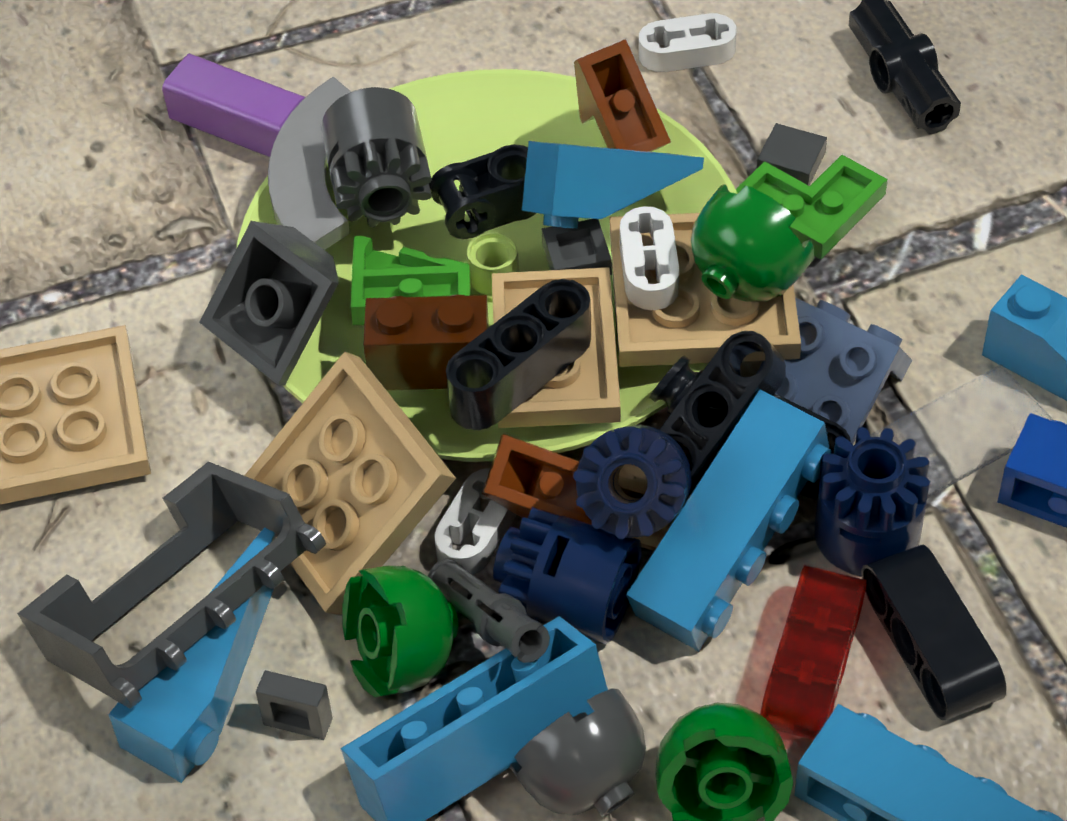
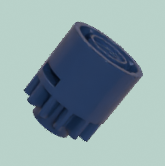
[573,425,691,539]
[814,427,930,576]
[493,507,641,644]

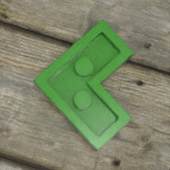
[736,155,888,259]

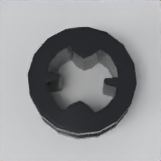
[649,355,703,415]

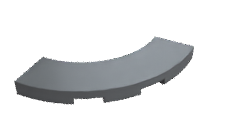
[268,77,351,250]

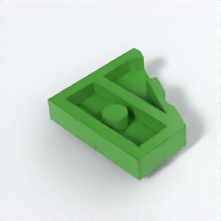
[350,236,471,325]

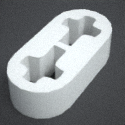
[639,13,737,72]
[620,206,679,310]
[434,468,516,575]

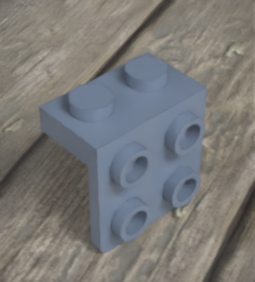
[756,298,912,444]

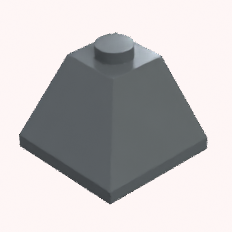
[199,221,339,385]

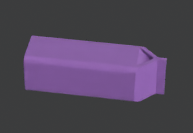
[162,53,305,157]

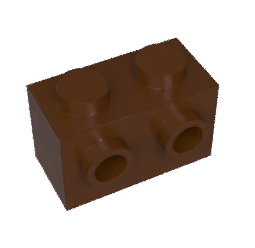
[363,294,489,390]

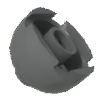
[510,688,646,817]

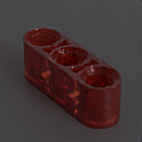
[760,565,867,740]

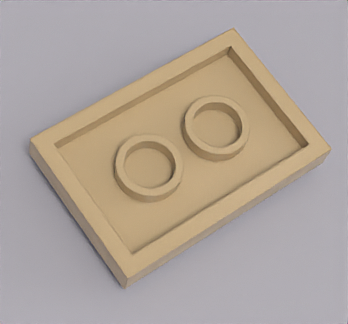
[492,267,621,428]

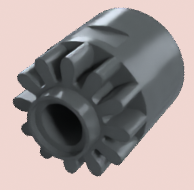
[321,87,432,227]

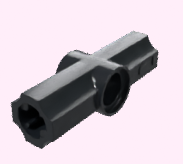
[848,0,961,135]

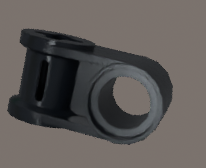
[429,144,536,239]

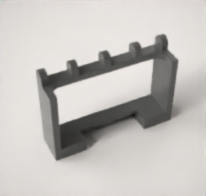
[17,461,326,709]

